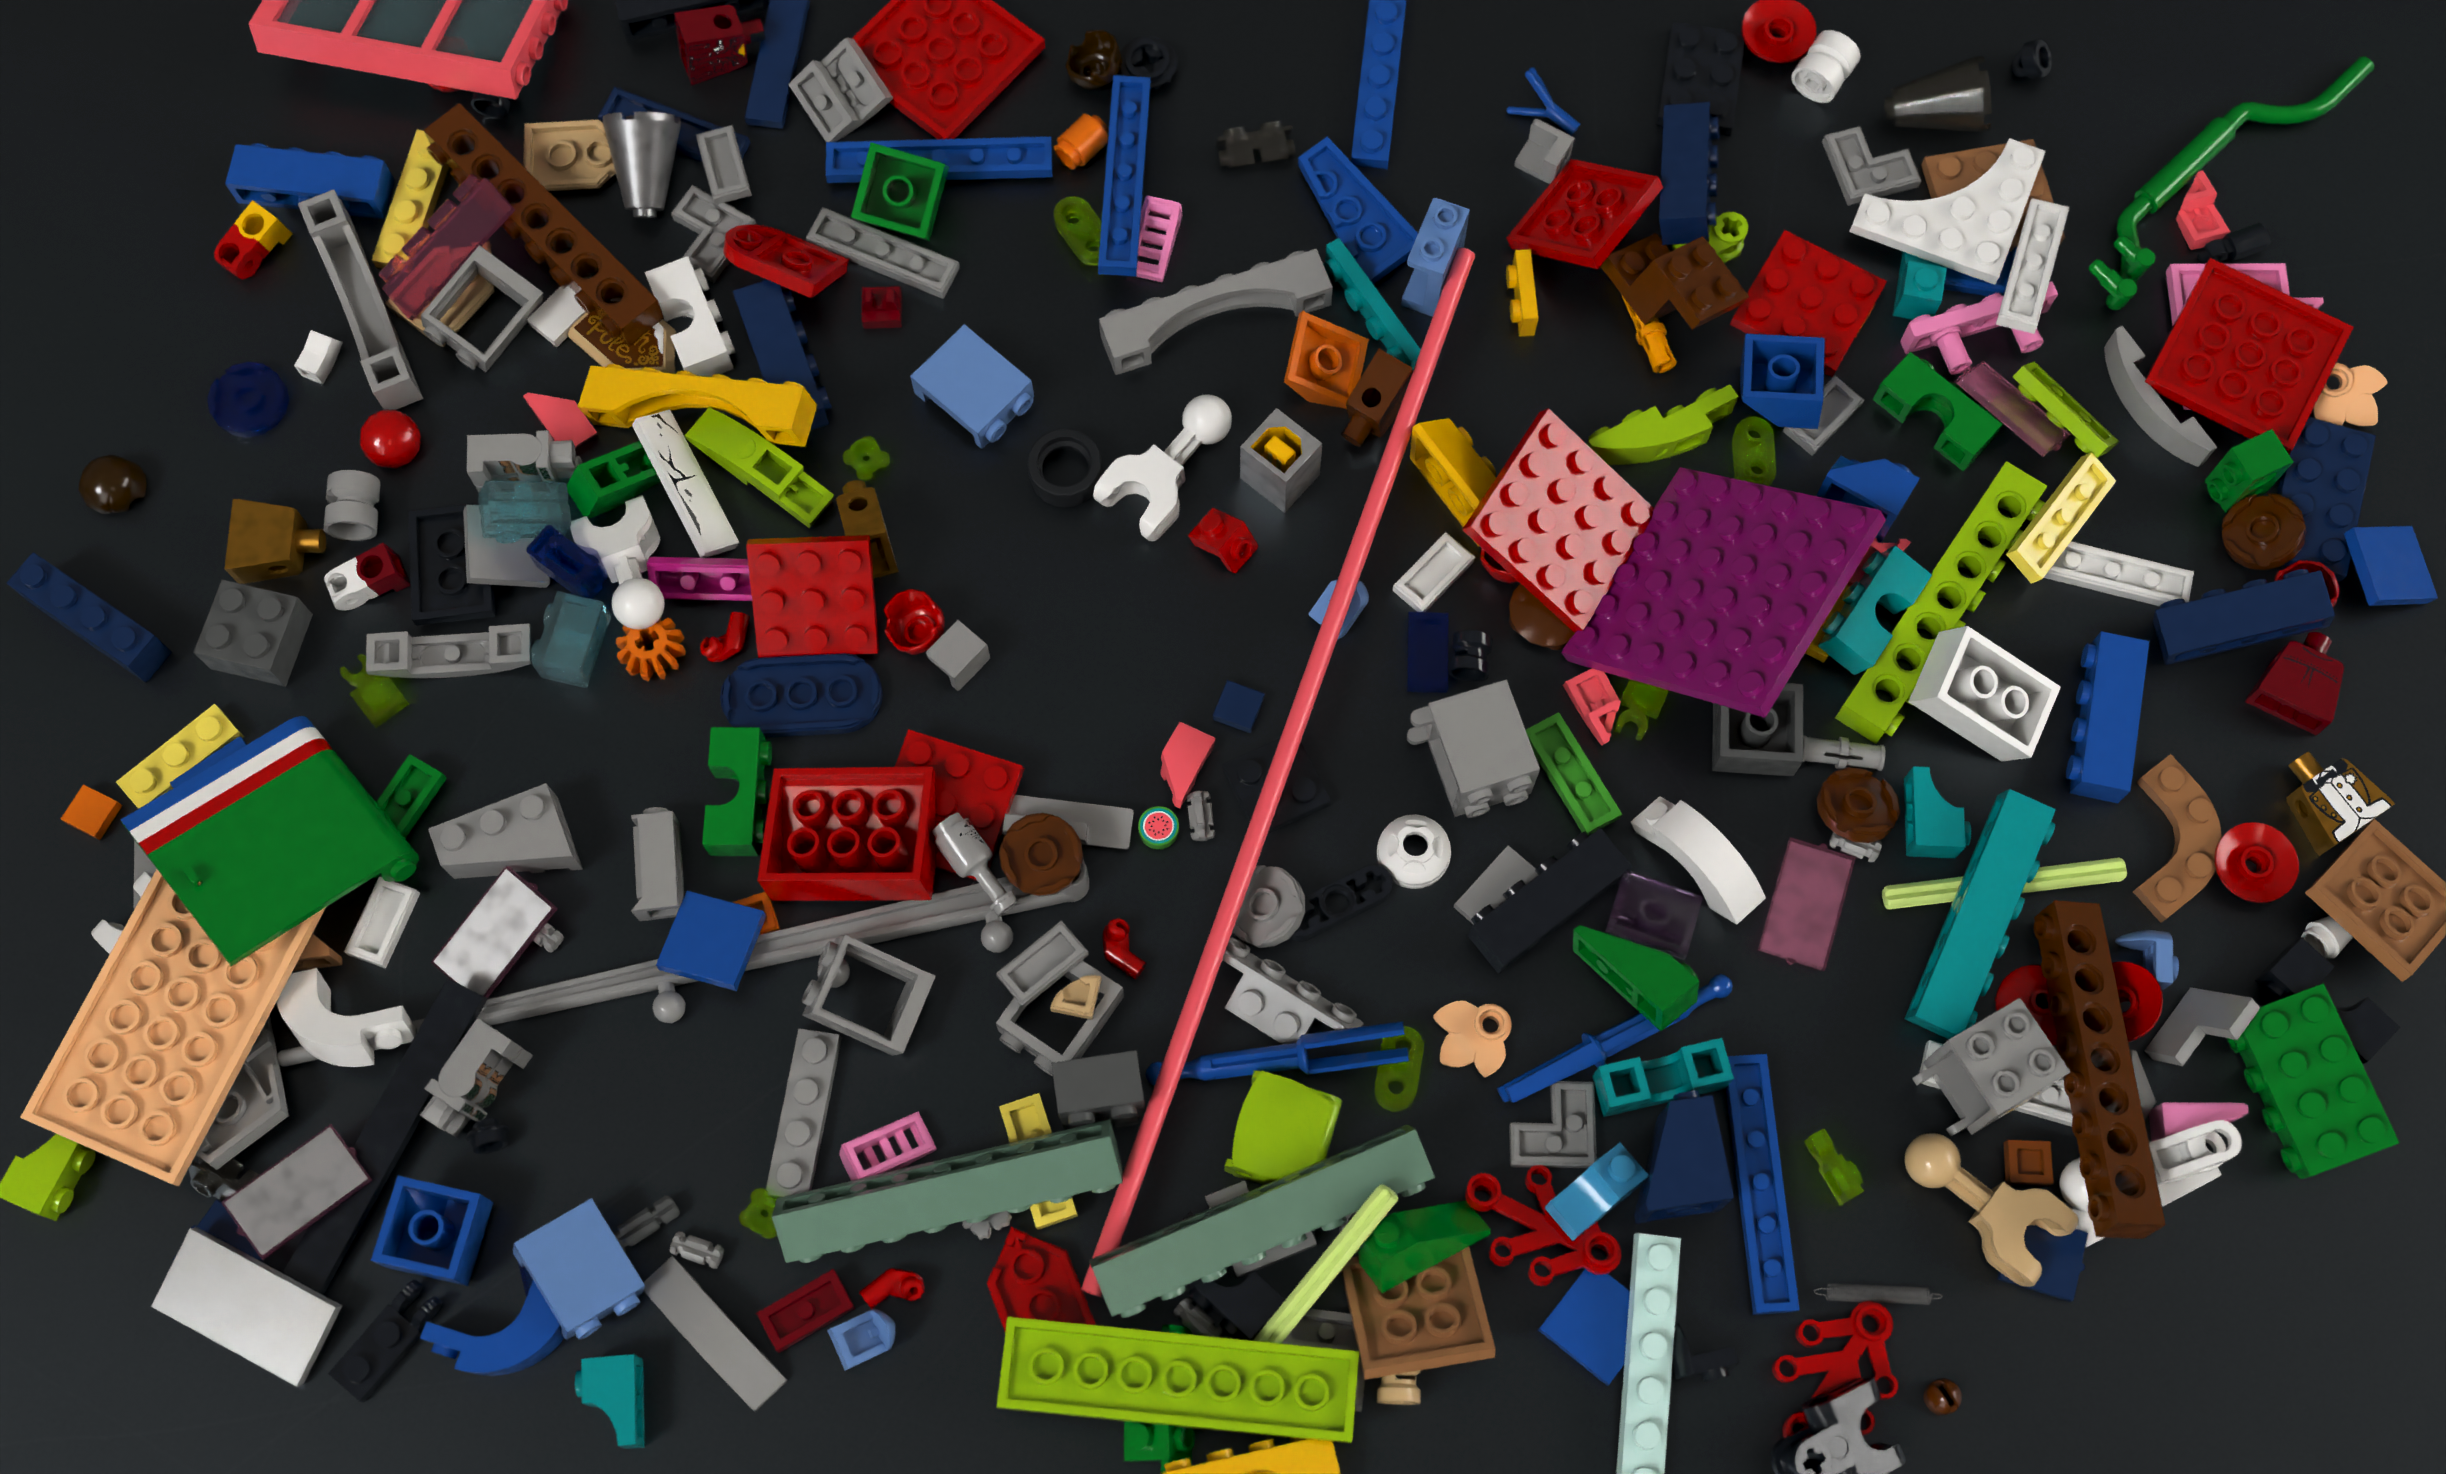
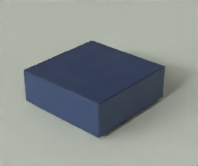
[1213,680,1265,733]

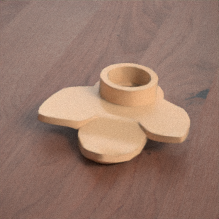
[2313,363,2388,427]
[1433,1000,1512,1078]

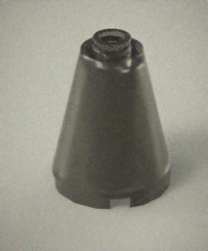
[1884,55,1992,133]

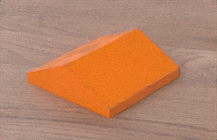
[1284,311,1369,409]

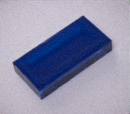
[1407,612,1448,693]

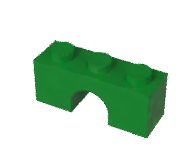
[1872,352,2003,472]
[702,727,772,856]

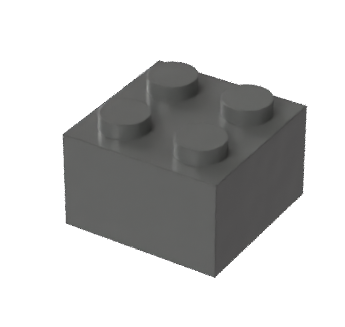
[193,580,313,687]
[1712,683,1803,777]
[1051,1050,1146,1129]

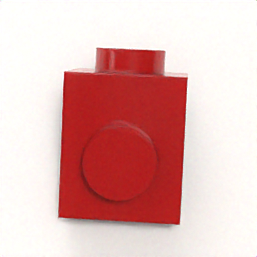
[1188,508,1258,573]

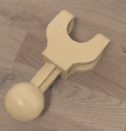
[1905,1133,2079,1287]

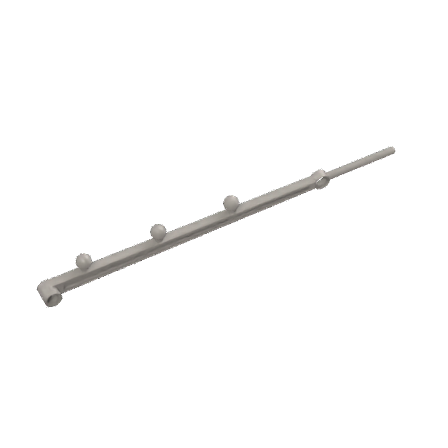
[277,860,1089,1067]

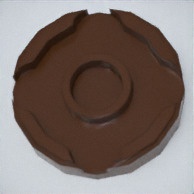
[2222,493,2307,570]
[1816,767,1901,843]
[999,813,1084,897]

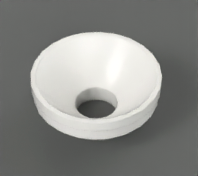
[1376,814,1451,889]

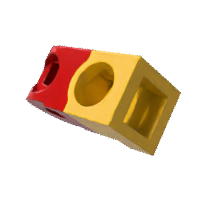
[214,200,293,279]

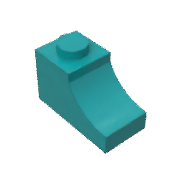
[1893,252,1947,320]
[1904,766,1971,859]
[575,1354,645,1449]

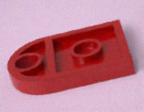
[723,225,849,298]

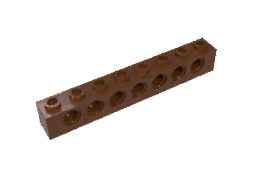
[424,103,664,346]
[2034,900,2166,1239]

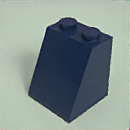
[1634,1091,1734,1224]

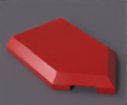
[987,1227,1096,1333]

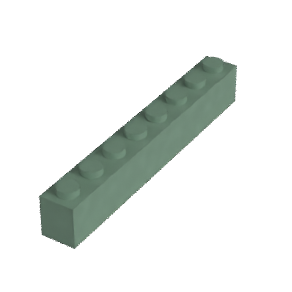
[772,1119,1123,1263]
[1089,1124,1435,1318]

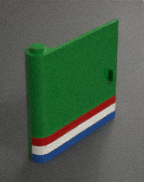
[121,716,419,966]

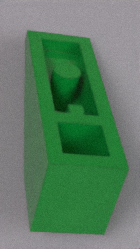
[565,441,696,519]
[1573,925,1699,1031]
[1358,1200,1491,1293]

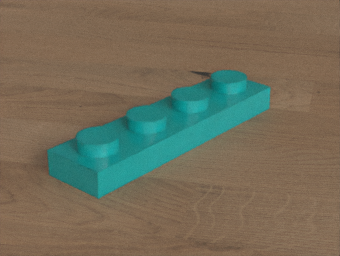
[1323,238,1421,370]

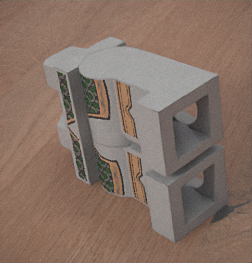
[467,430,582,501]
[420,1018,533,1137]

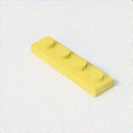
[372,130,449,274]
[2006,452,2116,584]

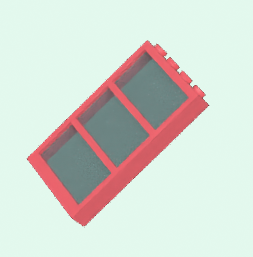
[249,0,568,99]

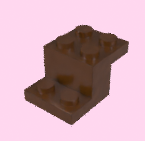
[1601,233,1749,330]

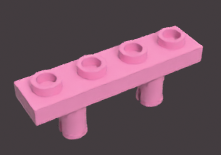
[1900,281,2058,375]

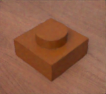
[2004,1140,2053,1187]

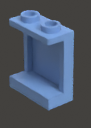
[1401,198,1470,317]
[910,324,1034,449]
[513,1198,645,1340]

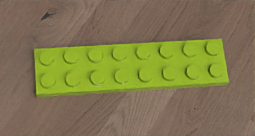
[997,1317,1359,1443]

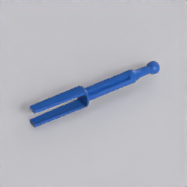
[1497,974,1733,1103]
[1146,1021,1409,1086]

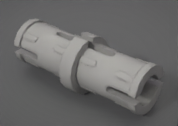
[1803,735,1886,771]

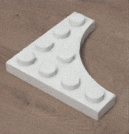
[1849,138,2046,285]

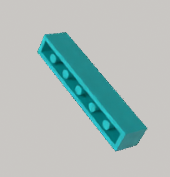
[1904,789,2056,1039]

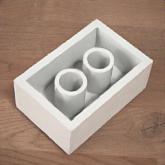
[1909,626,2061,762]

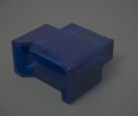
[526,525,607,602]

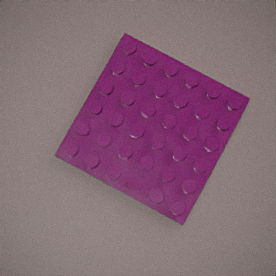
[1561,467,1886,718]

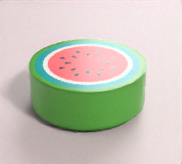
[1138,806,1179,849]

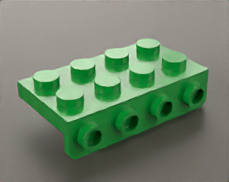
[2227,983,2400,1179]

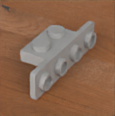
[1002,795,1134,850]
[1222,937,1364,1044]

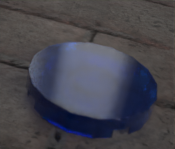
[207,362,289,438]

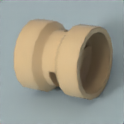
[1377,1370,1421,1405]

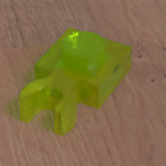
[340,654,409,728]
[1615,679,1669,741]
[1804,1128,1864,1206]

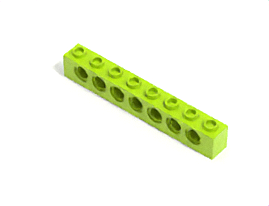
[1835,461,2047,744]

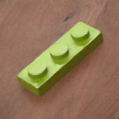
[2013,361,2119,458]

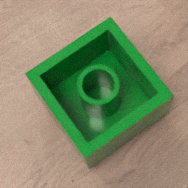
[851,142,949,241]

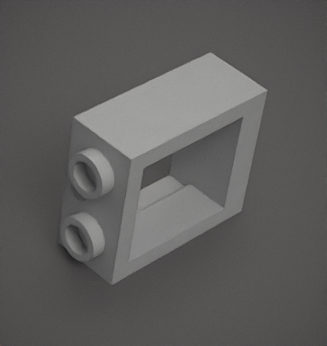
[421,245,543,372]
[802,935,936,1056]
[996,960,1124,1076]

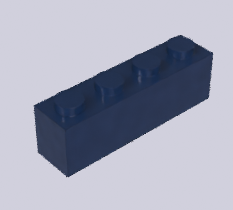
[1659,102,1719,245]
[733,280,832,431]
[6,552,172,683]
[2153,569,2335,665]

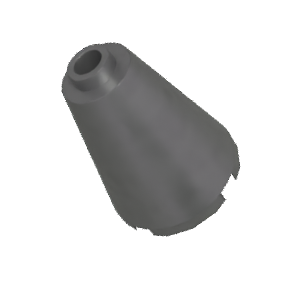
[603,112,681,218]

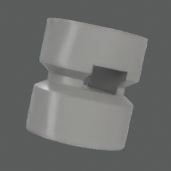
[323,470,381,541]

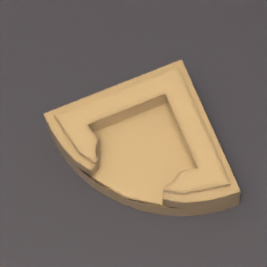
[1050,975,1102,1020]

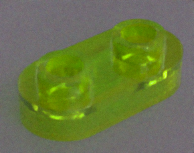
[1054,196,1102,266]
[1732,417,1776,486]
[1374,1026,1424,1111]

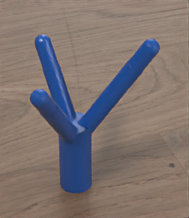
[1507,68,1581,136]

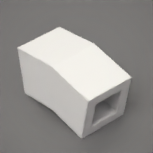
[294,330,343,384]

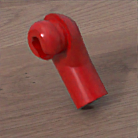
[700,612,750,662]
[1102,918,1147,980]
[859,1268,924,1309]

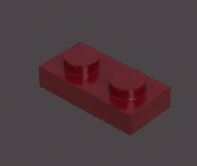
[757,1269,856,1353]

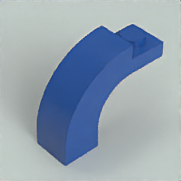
[420,1280,564,1376]

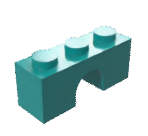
[1818,545,1932,675]
[1592,1038,1734,1117]

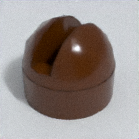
[1924,1378,1962,1415]

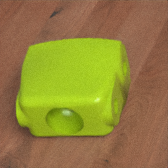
[1224,1071,1343,1185]

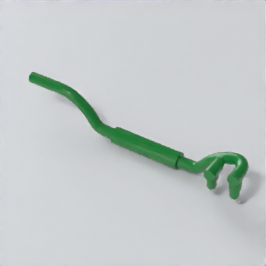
[2088,56,2374,310]

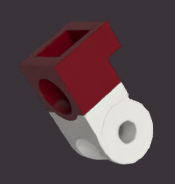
[324,543,411,611]

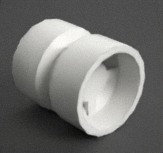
[1791,30,1861,103]

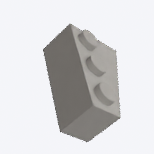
[428,783,583,879]

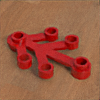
[1465,1165,1622,1286]
[1772,1301,1898,1438]

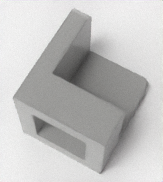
[1515,119,1575,184]
[926,620,990,691]

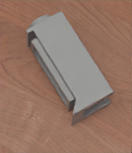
[631,807,684,921]

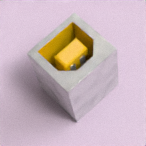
[1240,408,1322,513]

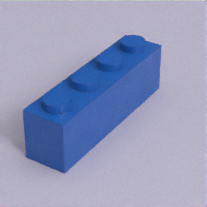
[225,143,395,219]
[2066,631,2150,804]

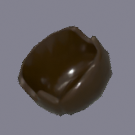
[1065,30,1122,90]
[78,455,146,514]

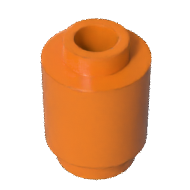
[1054,114,1109,170]

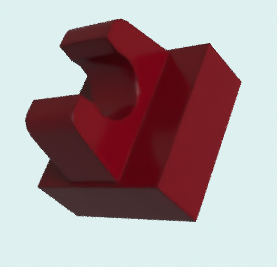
[862,286,902,329]

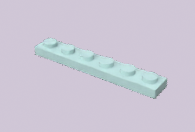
[1616,1233,1681,1474]

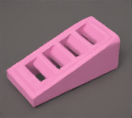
[1136,196,1182,283]
[2149,1102,2249,1142]
[839,1111,937,1181]

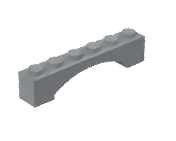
[298,189,423,410]
[1099,248,1333,375]

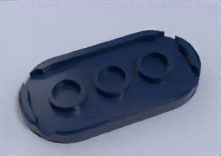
[720,653,883,738]

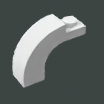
[1631,796,1766,925]
[276,968,416,1067]

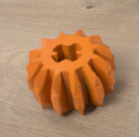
[616,617,686,682]

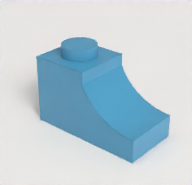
[1544,1143,1649,1241]

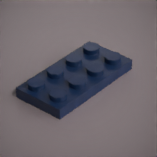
[2277,417,2376,581]

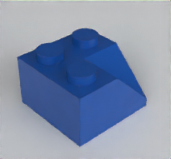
[1740,333,1825,429]
[1816,456,1920,543]
[371,1176,494,1286]

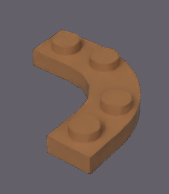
[2133,754,2222,923]

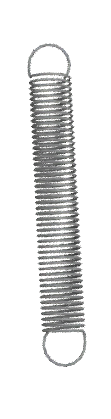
[1814,1283,1943,1305]

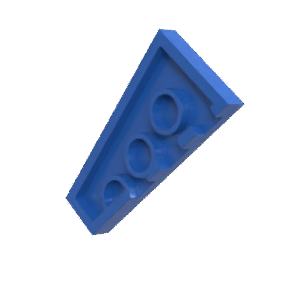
[1298,136,1418,285]

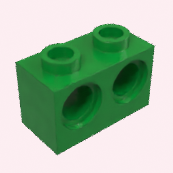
[2204,429,2294,513]

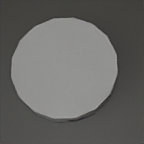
[1233,865,1305,948]

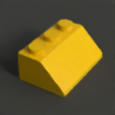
[1410,418,1496,547]

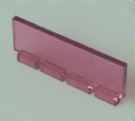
[378,174,515,321]

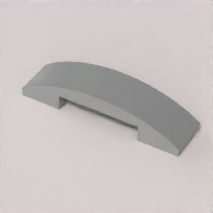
[2104,326,2217,467]
[366,623,531,678]
[643,1256,788,1412]

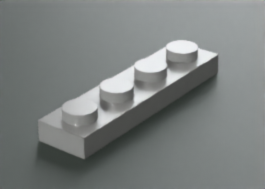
[765,1029,842,1198]

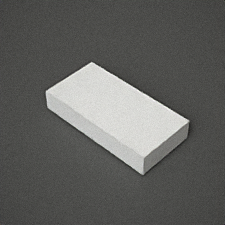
[527,274,592,348]
[1392,532,1475,616]
[344,877,420,969]

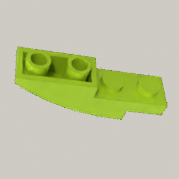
[1587,384,1738,465]
[684,407,835,529]

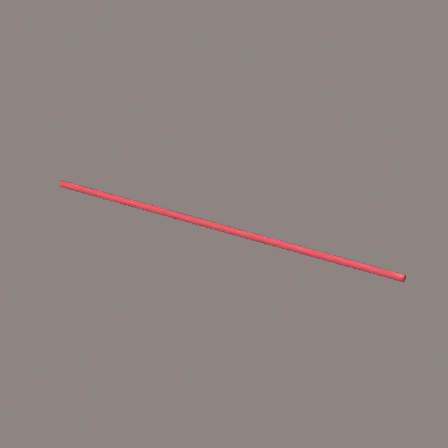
[1081,248,1475,1297]

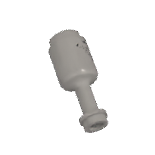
[932,813,1018,916]

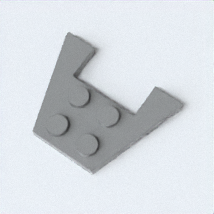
[196,1015,289,1170]

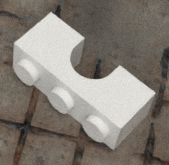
[645,256,736,377]

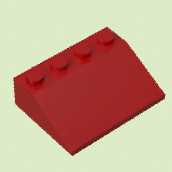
[757,767,936,901]

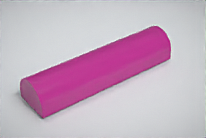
[647,556,752,601]

